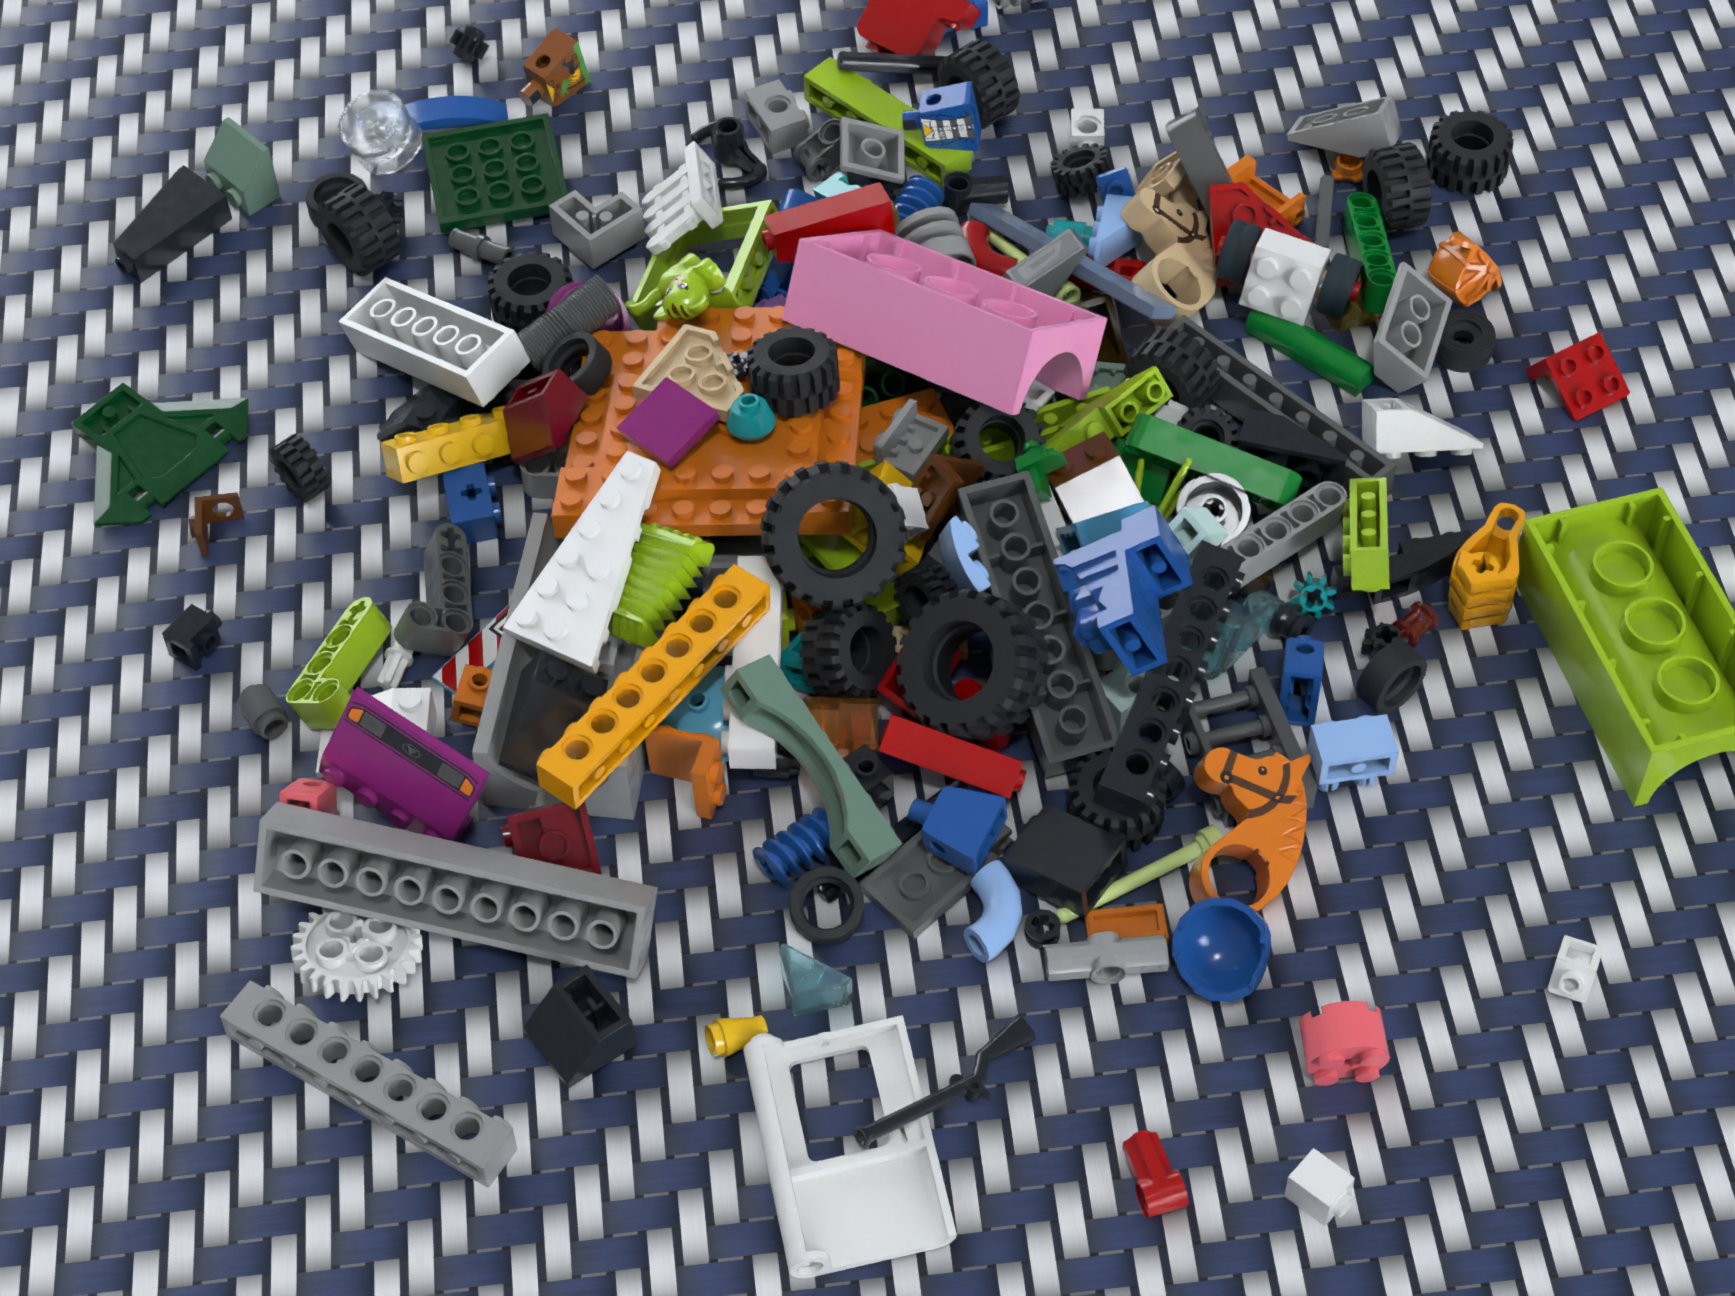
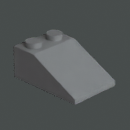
[1287,95,1402,158]

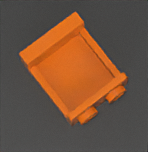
[1200,155,1306,227]

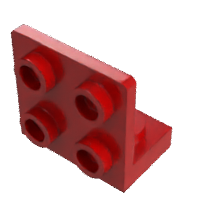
[1526,332,1630,422]

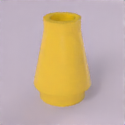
[705,1015,768,1058]

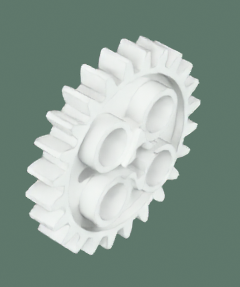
[291,907,423,1002]

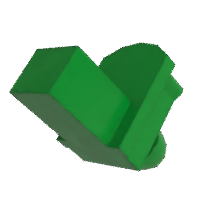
[1015,439,1066,503]

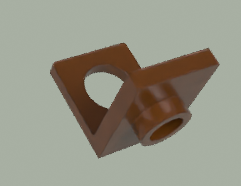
[189,492,244,556]

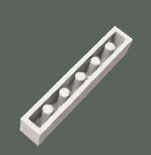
[721,556,784,769]

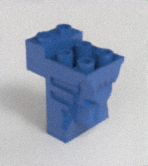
[1054,505,1193,677]

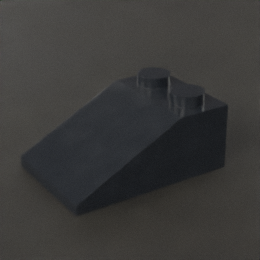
[1238,409,1347,499]
[498,650,609,781]

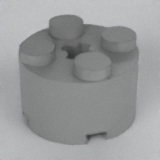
[1176,473,1251,547]

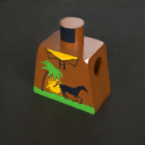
[518,27,590,107]

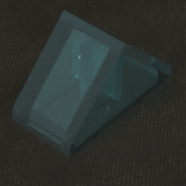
[779,943,853,1017]

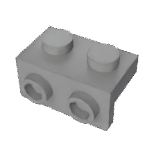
[873,398,949,482]

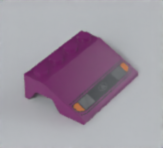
[318,687,490,842]

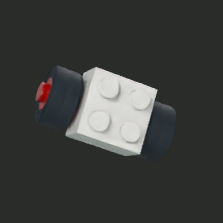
[1215,219,1363,326]

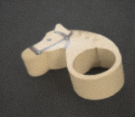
[1121,187,1217,328]

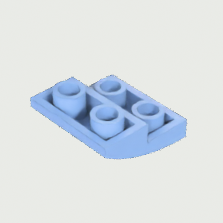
[939,516,991,592]

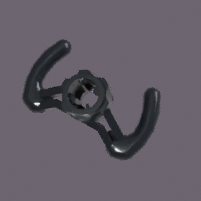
[690,117,767,190]

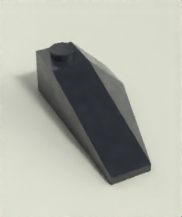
[377,383,476,441]

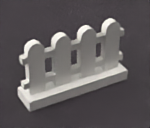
[642,141,723,255]

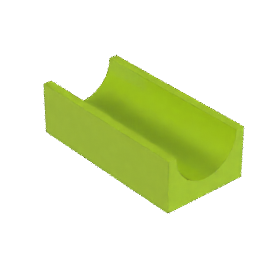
[1517,487,1735,807]

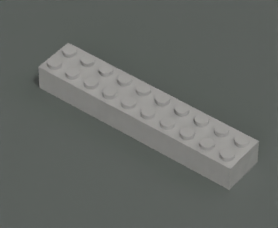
[253,802,658,979]

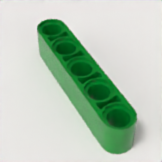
[1343,192,1397,314]
[1123,413,1303,511]

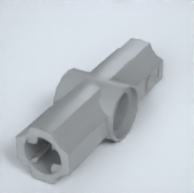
[1044,931,1169,985]

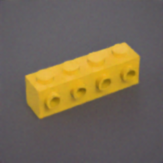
[380,405,511,483]

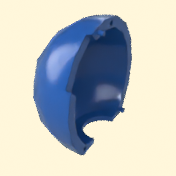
[1172,897,1271,1002]

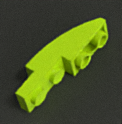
[1046,366,1173,452]

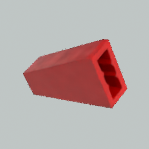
[761,182,895,263]
[878,712,1027,798]

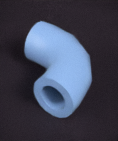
[964,860,1022,963]

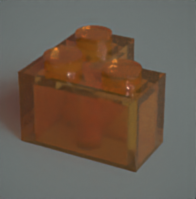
[803,696,880,754]

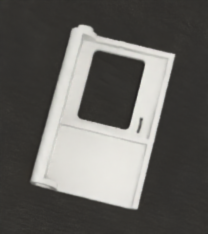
[743,1015,957,1278]

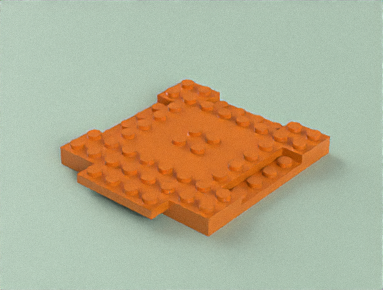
[551,306,867,538]

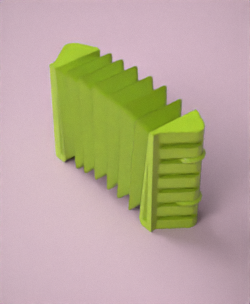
[608,522,714,648]

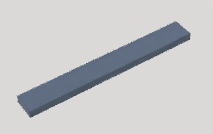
[967,203,1178,320]

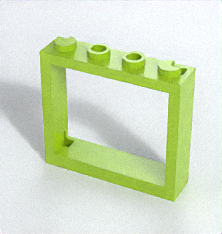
[632,199,779,331]

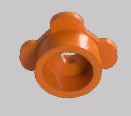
[1331,153,1364,182]

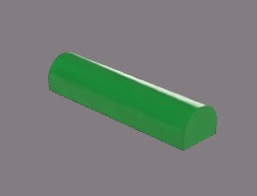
[1245,309,1376,397]

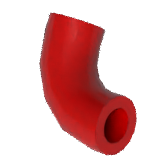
[961,220,1018,277]

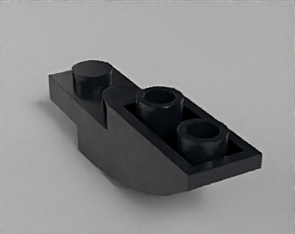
[1330,530,1472,605]

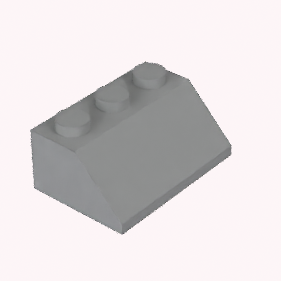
[1373,261,1453,394]

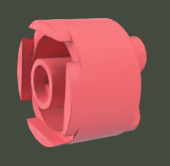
[1299,1001,1390,1086]

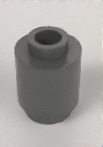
[237,684,288,739]

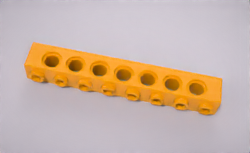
[536,564,771,810]

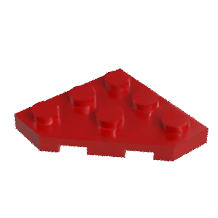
[1207,182,1314,287]

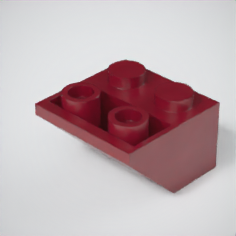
[503,369,589,464]

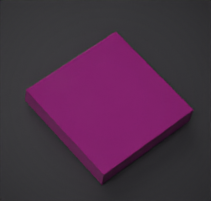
[617,377,720,469]

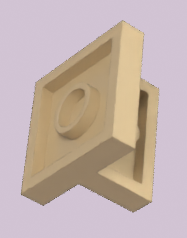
[1135,151,1199,206]

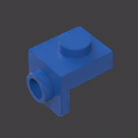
[1095,166,1136,204]

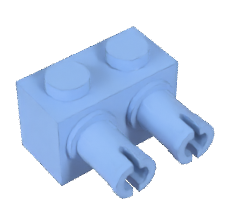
[1307,714,1399,792]

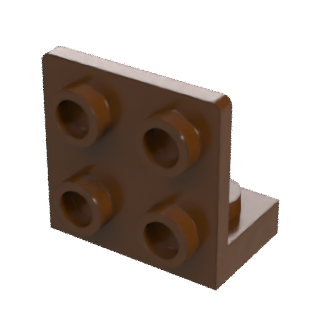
[911,454,985,541]

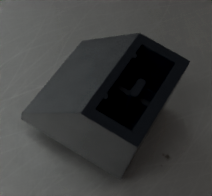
[523,964,636,1089]

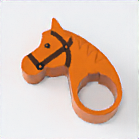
[1189,747,1311,912]

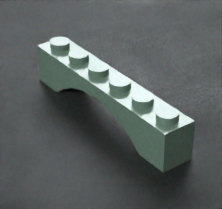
[720,654,902,878]

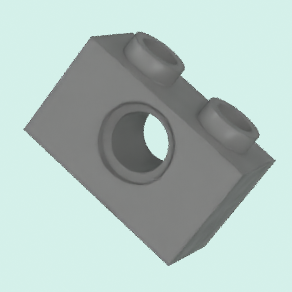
[744,79,810,154]

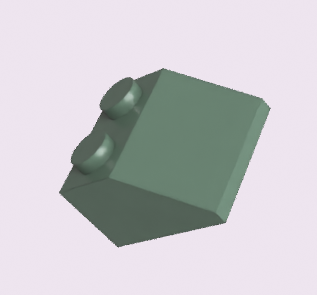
[204,117,280,216]

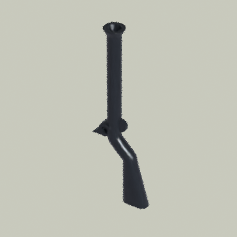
[853,1014,1035,1149]

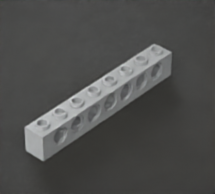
[220,980,518,1188]

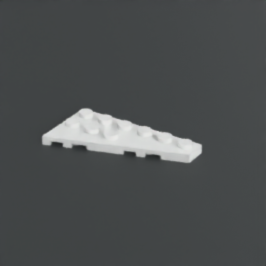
[503,451,661,675]

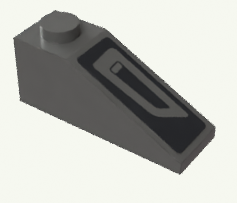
[1002,228,1089,297]

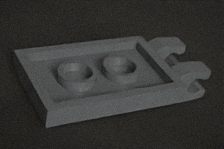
[859,824,1013,940]

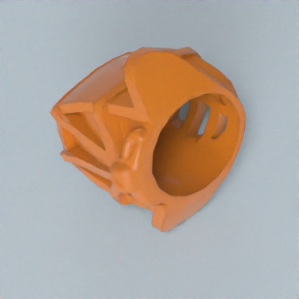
[1428,231,1502,307]

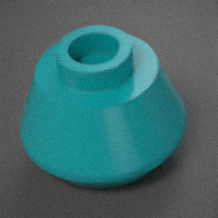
[726,393,776,441]

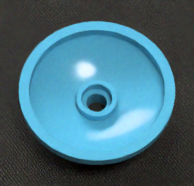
[658,666,729,763]

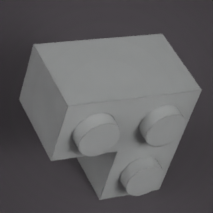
[549,190,646,269]

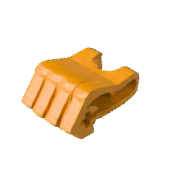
[1447,503,1526,630]

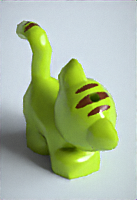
[625,252,727,322]

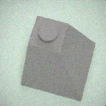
[840,116,905,184]

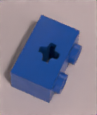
[442,462,503,544]

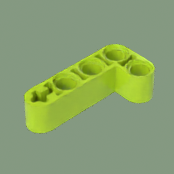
[286,597,392,729]

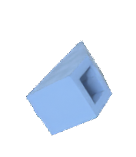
[1088,194,1142,266]

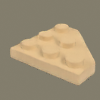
[632,324,745,422]

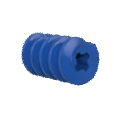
[893,175,945,222]
[752,807,833,887]

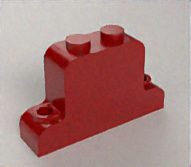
[857,0,981,56]

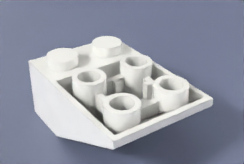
[1362,398,1483,459]

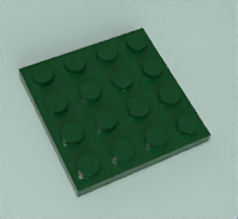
[421,113,568,233]

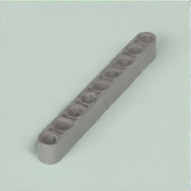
[1089,481,1347,671]

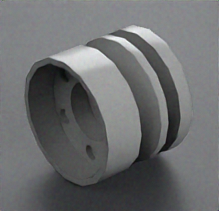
[895,206,977,267]

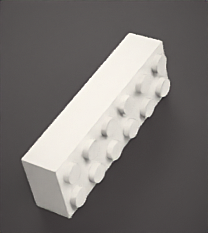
[338,277,531,407]

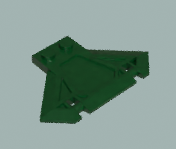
[71,383,248,526]

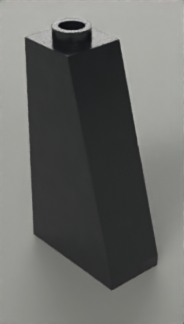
[113,165,232,283]

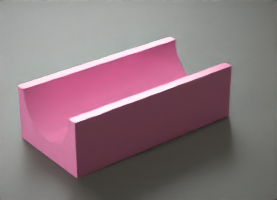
[782,229,1107,415]

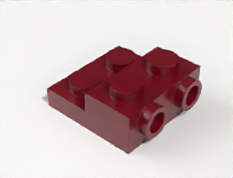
[500,801,602,875]

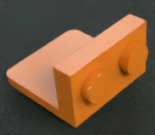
[645,725,727,819]

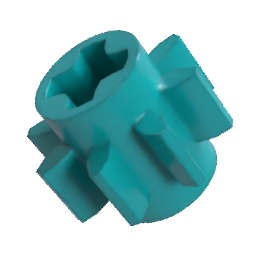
[1291,571,1337,619]

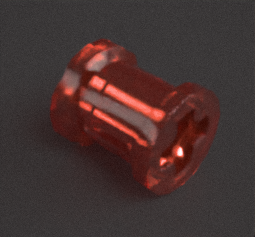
[1391,601,1439,649]

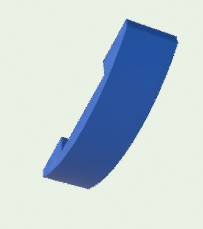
[379,96,508,145]

